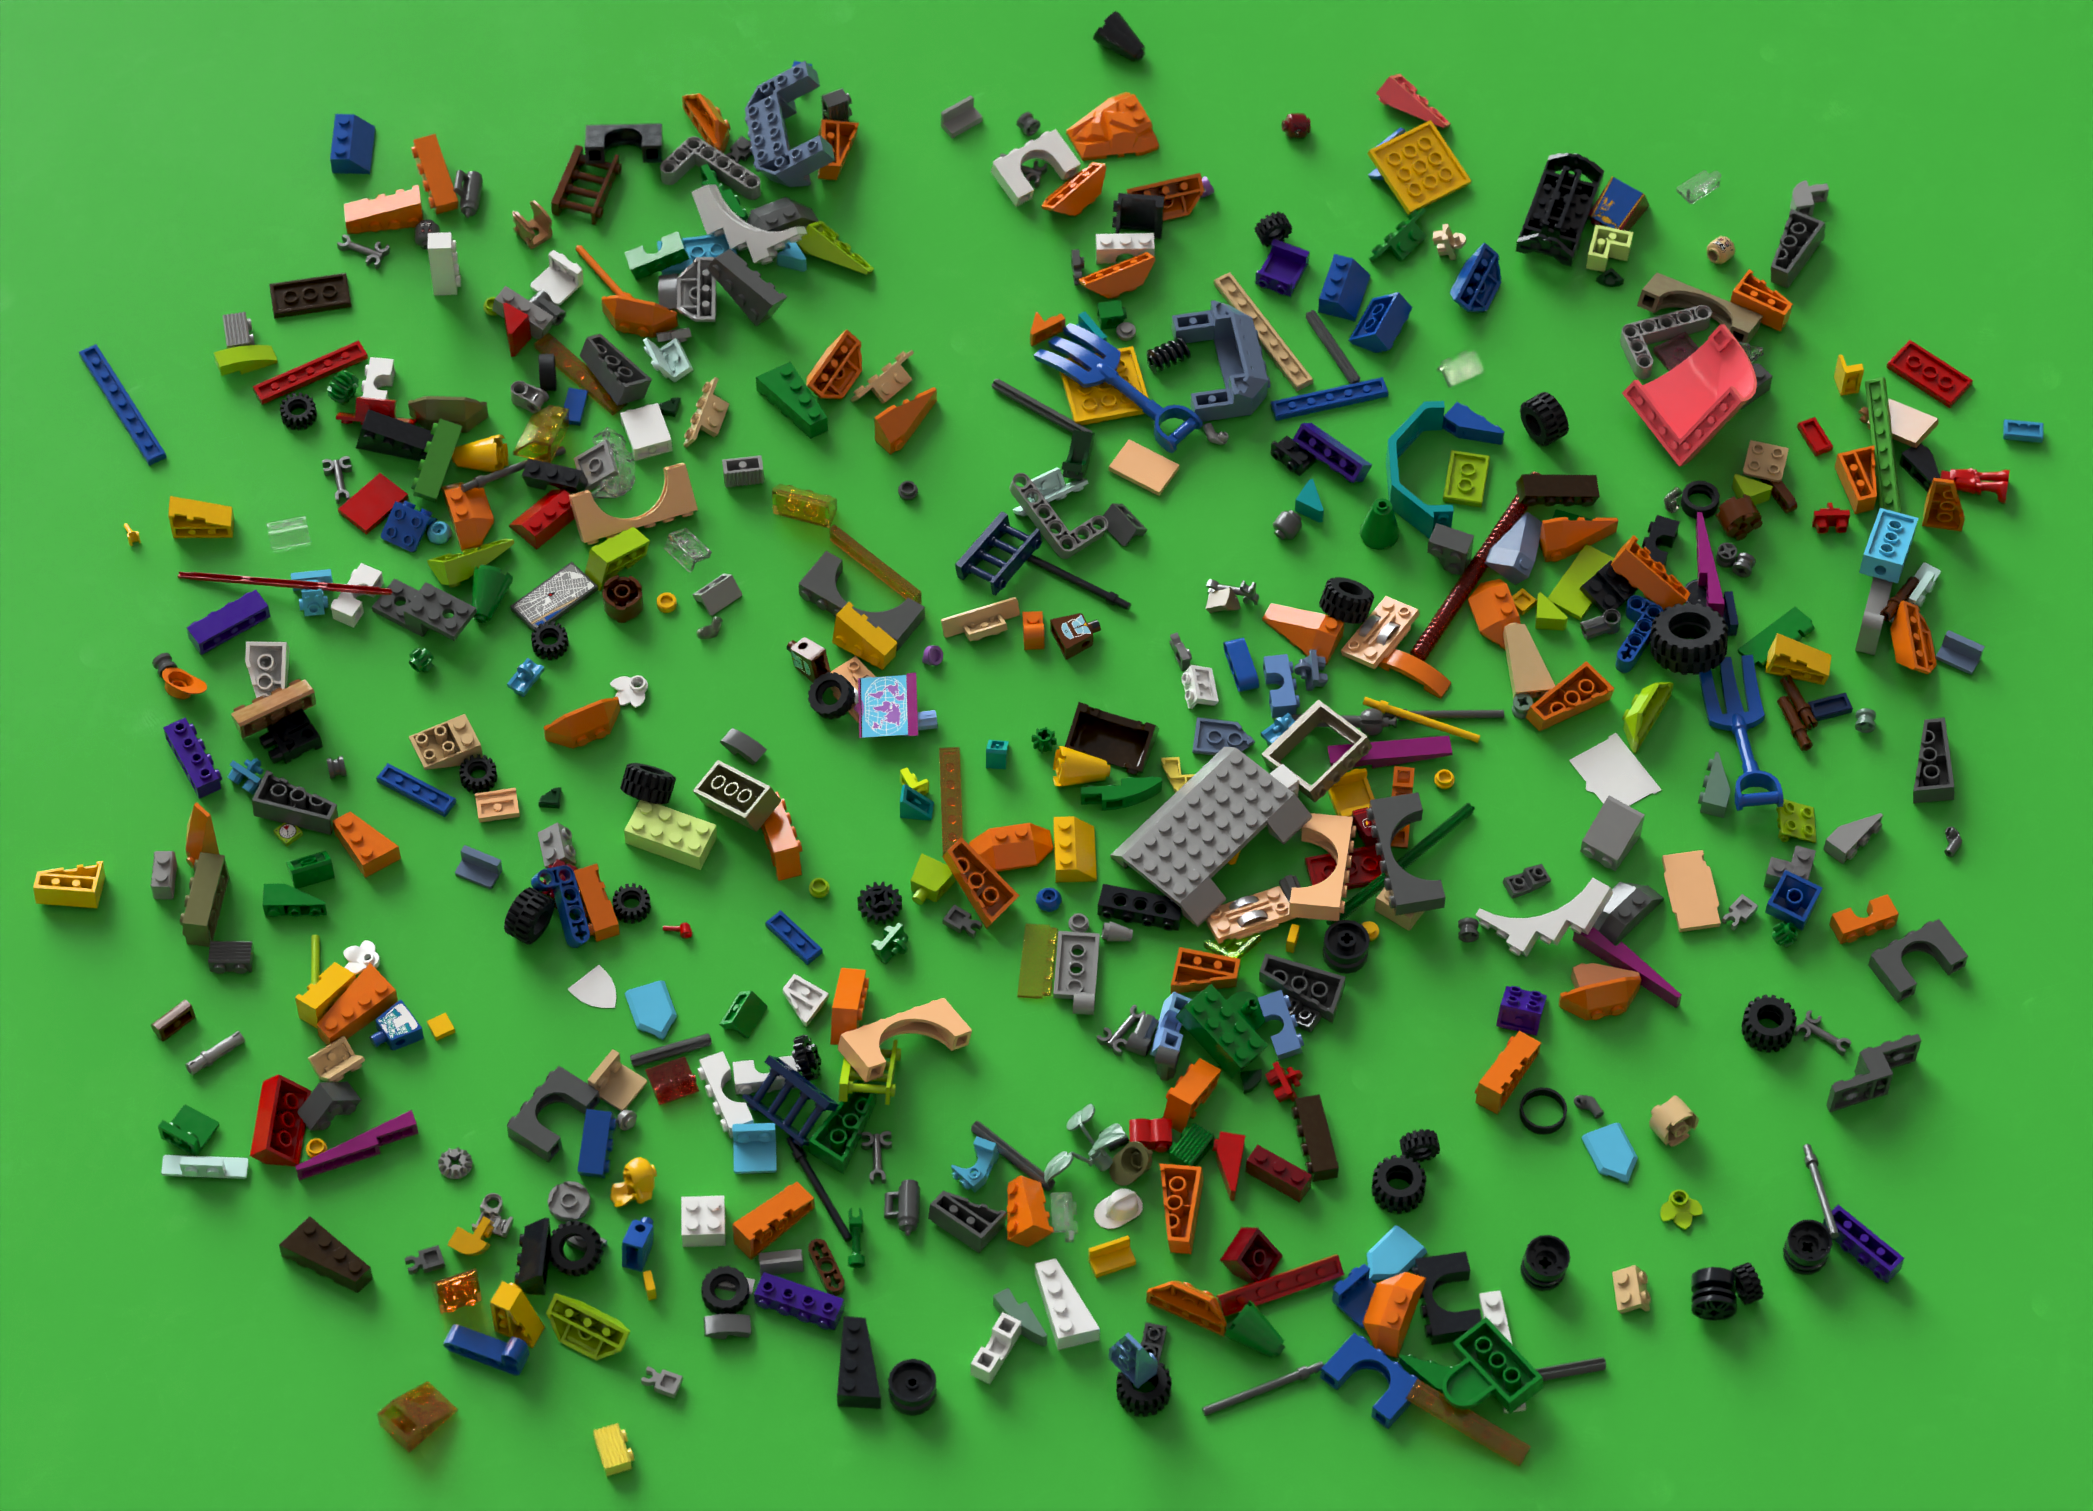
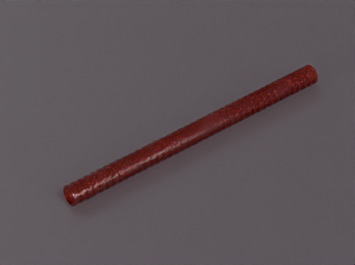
[1410,472,1540,662]

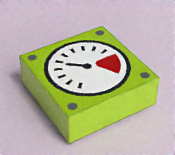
[273,823,303,847]

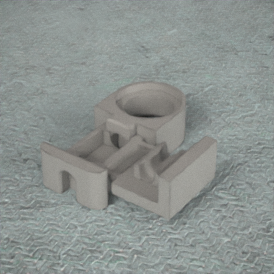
[472,1193,513,1238]

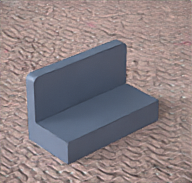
[1936,630,1985,674]
[455,845,503,889]

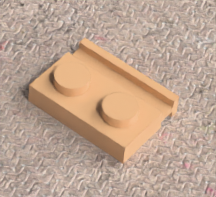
[475,788,520,823]

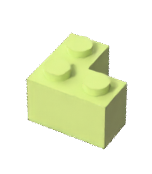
[1586,225,1633,272]

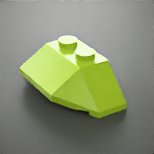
[1622,682,1674,754]
[546,1293,631,1361]

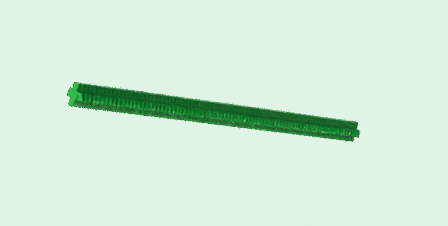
[1326,803,1475,925]

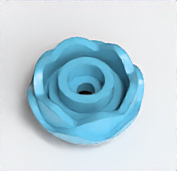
[427,521,452,545]

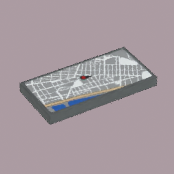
[510,562,598,632]

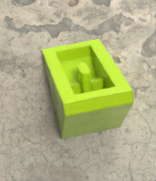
[1732,474,1773,505]
[1535,592,1568,631]

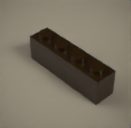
[1516,474,1600,507]
[1291,1094,1339,1182]

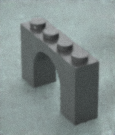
[1868,919,1968,1003]
[507,1066,600,1162]

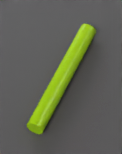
[311,935,320,985]

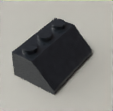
[515,1218,552,1295]

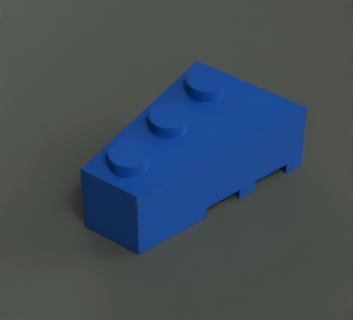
[577,1109,617,1178]

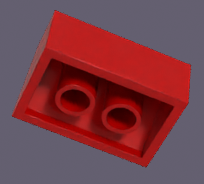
[509,490,575,550]

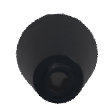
[1093,11,1146,61]

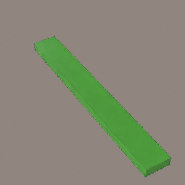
[1865,377,1902,514]

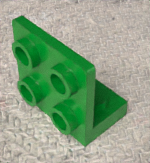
[158,1105,219,1156]

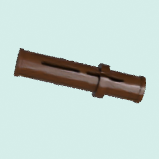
[1880,577,1920,621]
[1780,675,1818,730]
[1777,696,1813,751]

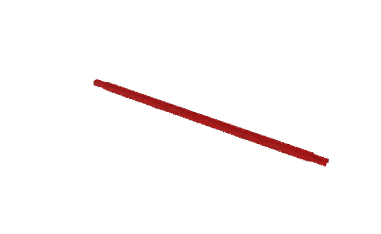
[178,572,392,595]

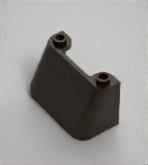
[1065,702,1159,776]

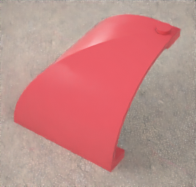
[1622,324,1757,467]

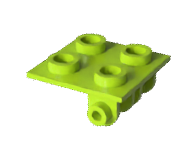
[1776,799,1816,843]

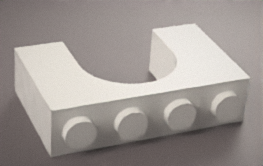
[991,129,1081,207]

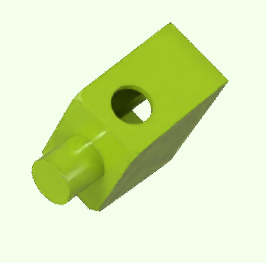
[911,853,956,905]

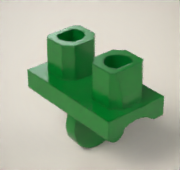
[871,923,909,964]

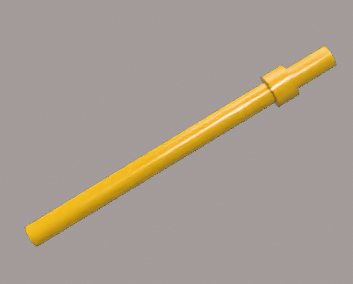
[1363,697,1480,743]

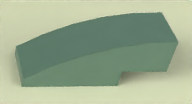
[993,1288,1047,1347]

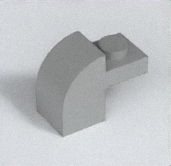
[1790,180,1829,216]

